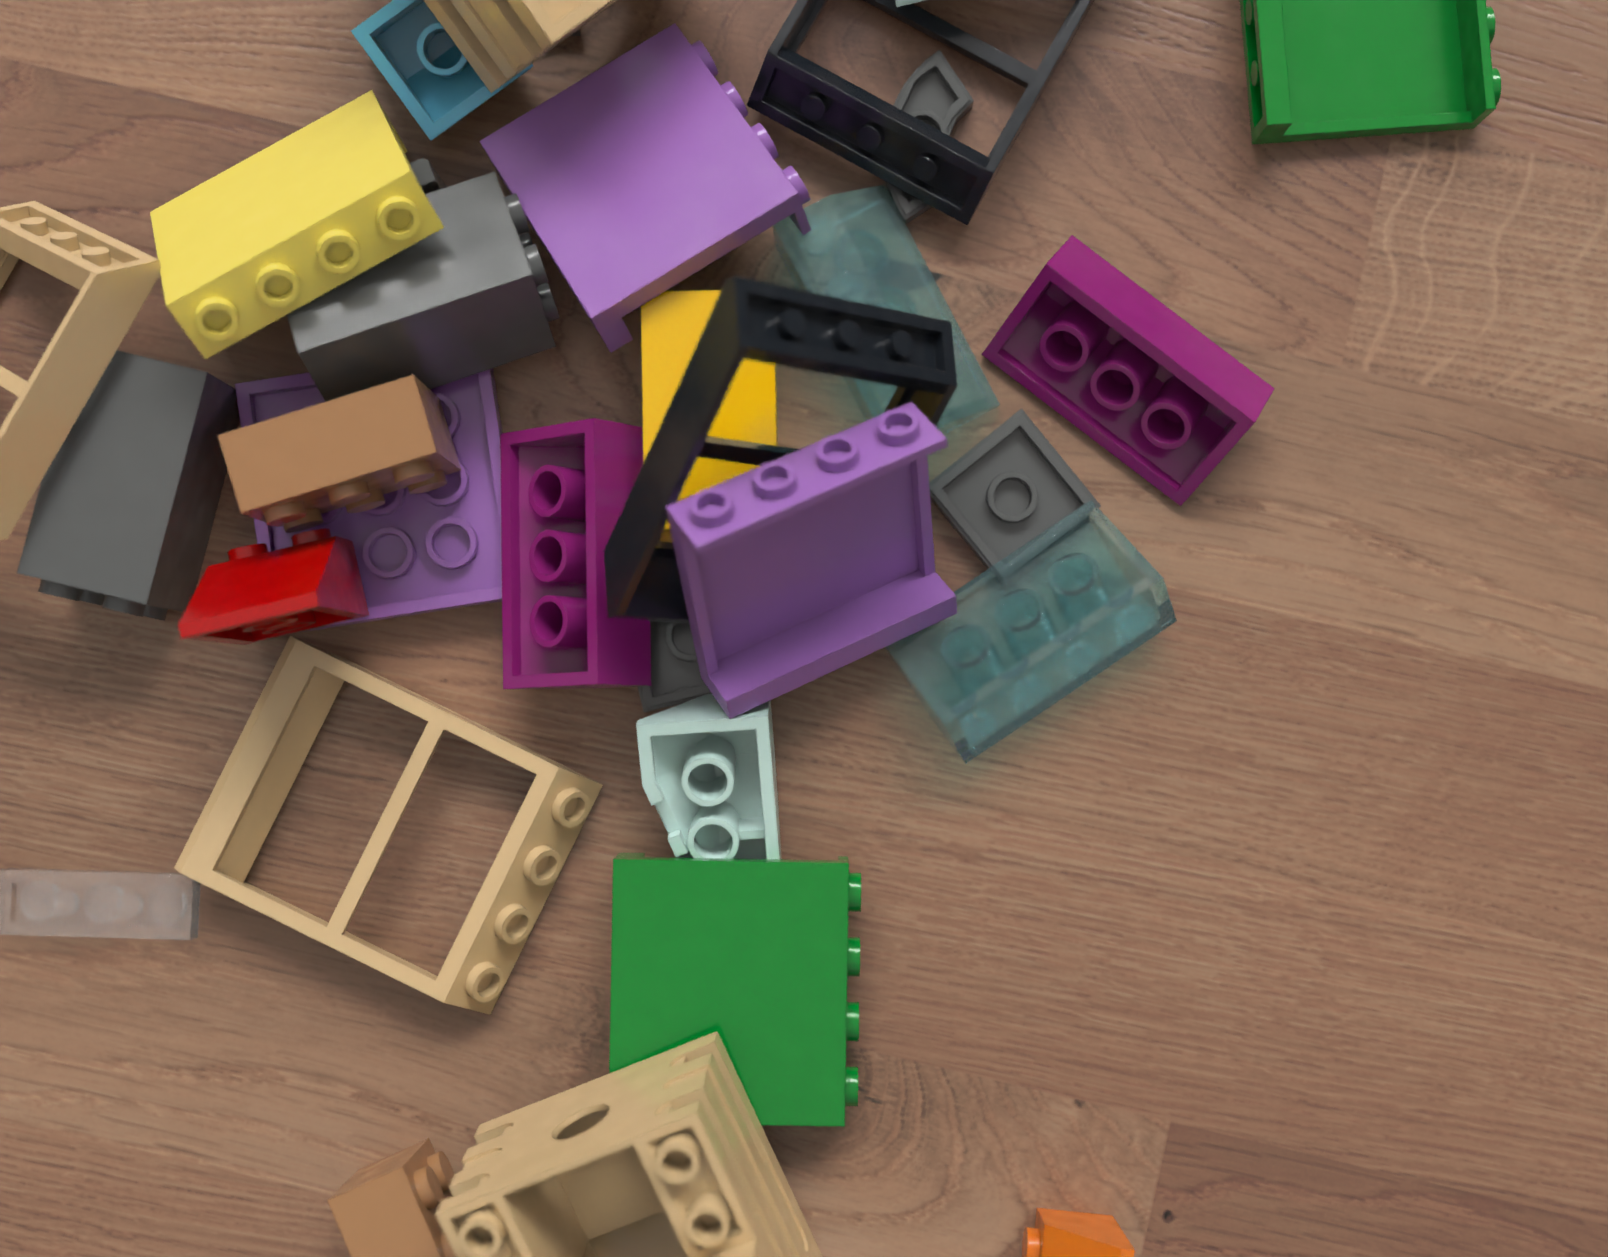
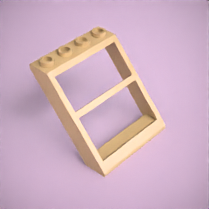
[0,201,161,541]
[174,636,603,1015]

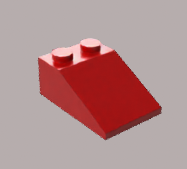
[178,528,370,645]

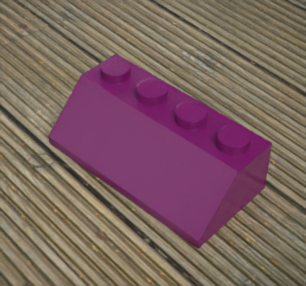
[981,235,1275,506]
[500,418,651,689]

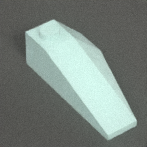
[636,694,782,860]

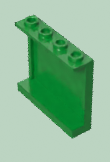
[1239,0,1501,145]
[609,853,861,1127]

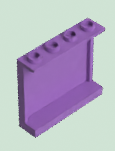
[479,23,811,352]
[666,402,957,719]

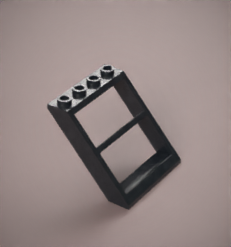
[746,0,1094,226]
[604,276,957,623]

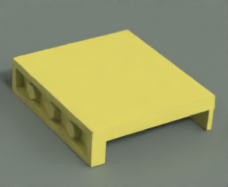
[150,90,444,360]

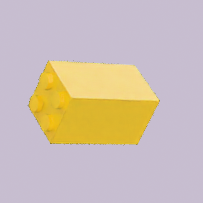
[641,290,778,543]

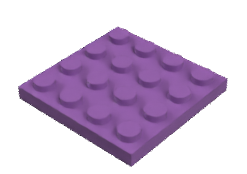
[235,368,502,633]

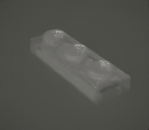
[0,868,200,940]

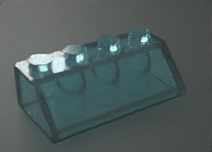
[773,185,1000,435]
[885,500,1177,764]

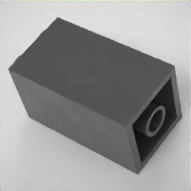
[287,171,560,402]
[17,350,240,621]

